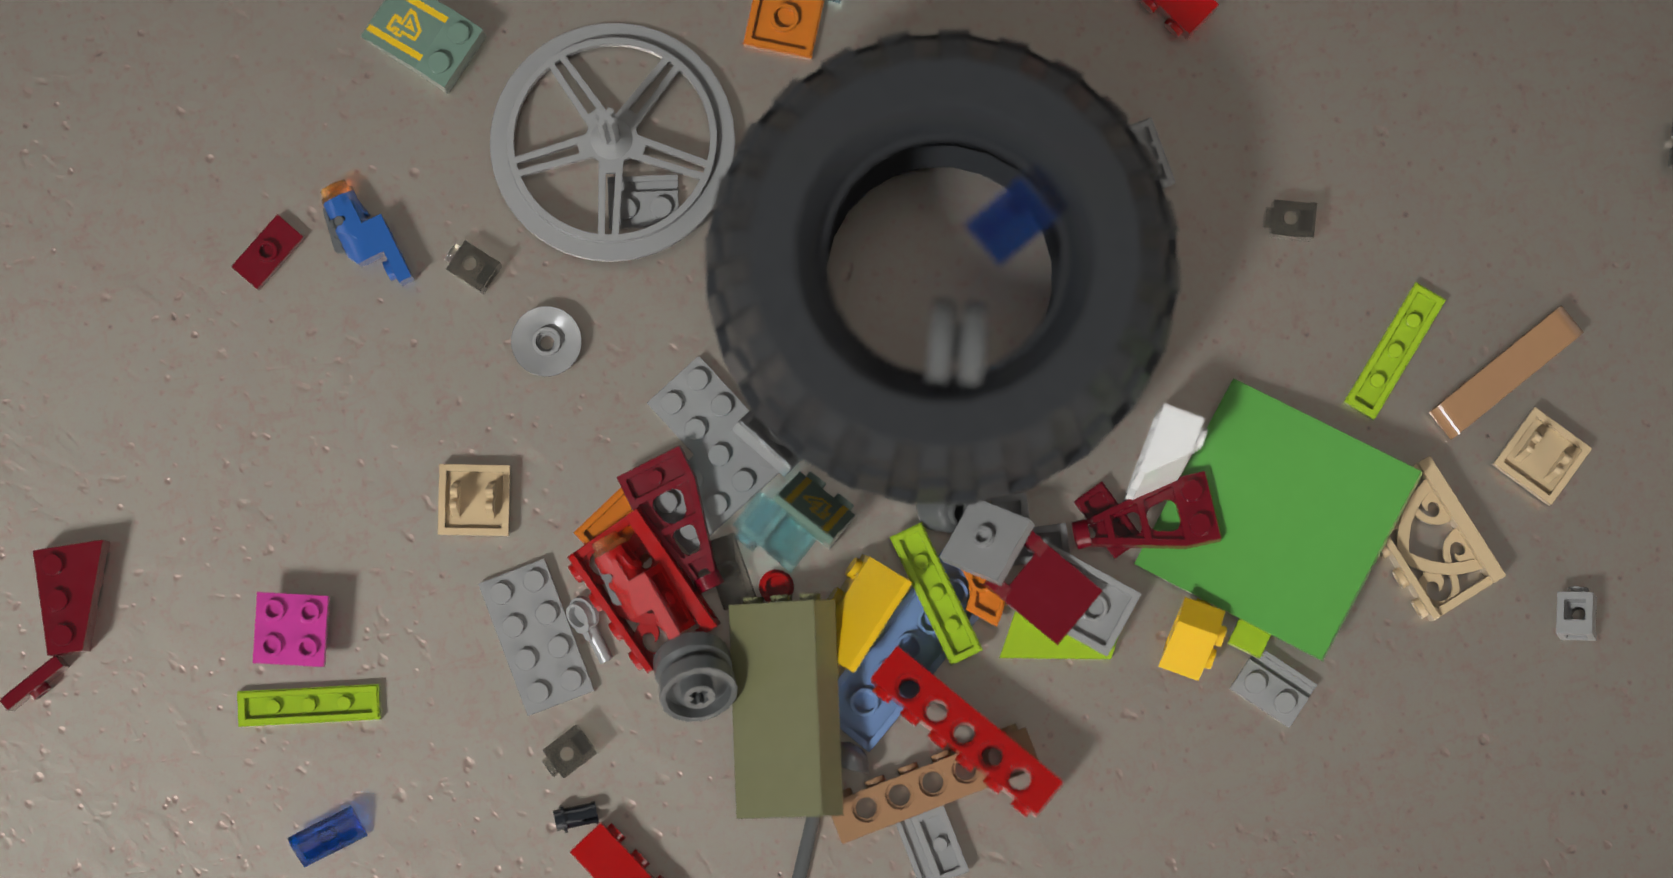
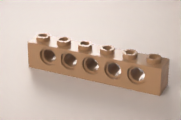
[831,723,1039,844]

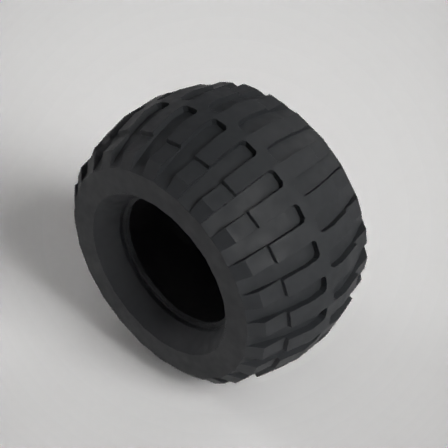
[705,29,1180,505]

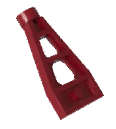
[616,445,724,594]
[1071,471,1221,550]

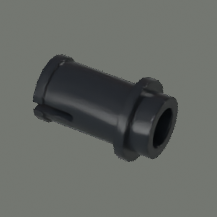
[553,801,599,833]

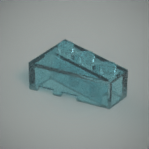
[733,490,817,573]

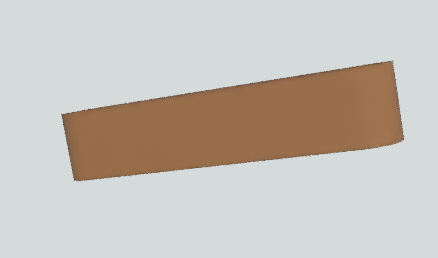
[1428,305,1584,440]

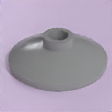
[511,306,582,377]

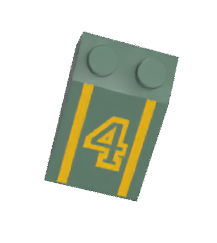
[361,0,487,94]
[773,471,856,550]

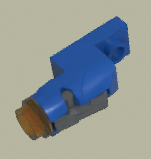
[320,180,415,286]

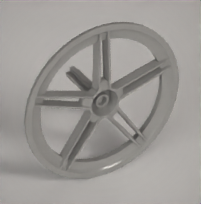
[490,23,735,262]

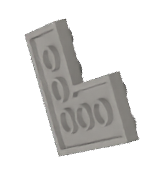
[647,356,779,554]

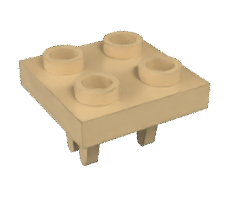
[1492,407,1592,506]
[438,464,511,537]

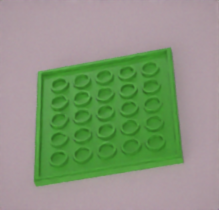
[1134,378,1423,662]

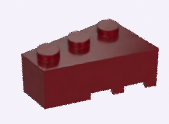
[33,540,110,657]

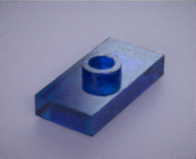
[288,806,368,868]

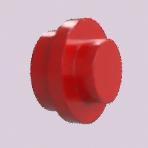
[759,569,794,603]

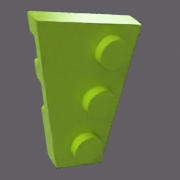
[999,611,1120,659]

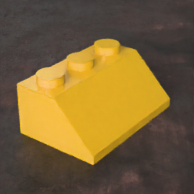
[827,554,912,673]

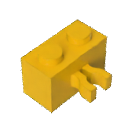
[1158,597,1227,681]

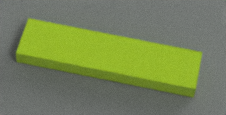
[1343,282,1446,420]
[890,522,983,665]
[237,684,381,727]

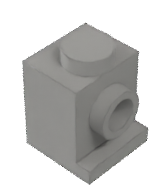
[1556,586,1597,641]

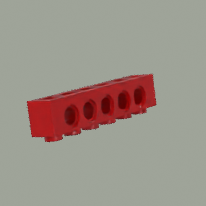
[870,646,1064,818]

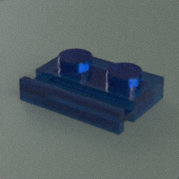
[964,177,1057,267]

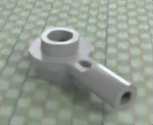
[566,596,613,664]

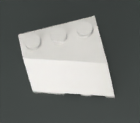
[1122,403,1208,502]

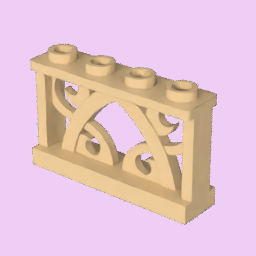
[1380,456,1506,622]

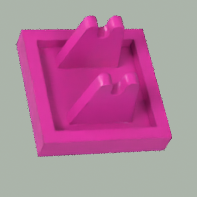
[253,592,330,667]

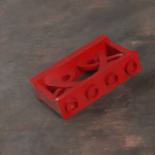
[568,508,721,674]

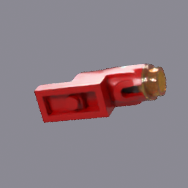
[592,531,696,640]

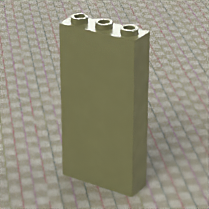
[729,593,843,819]

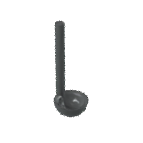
[792,742,870,878]

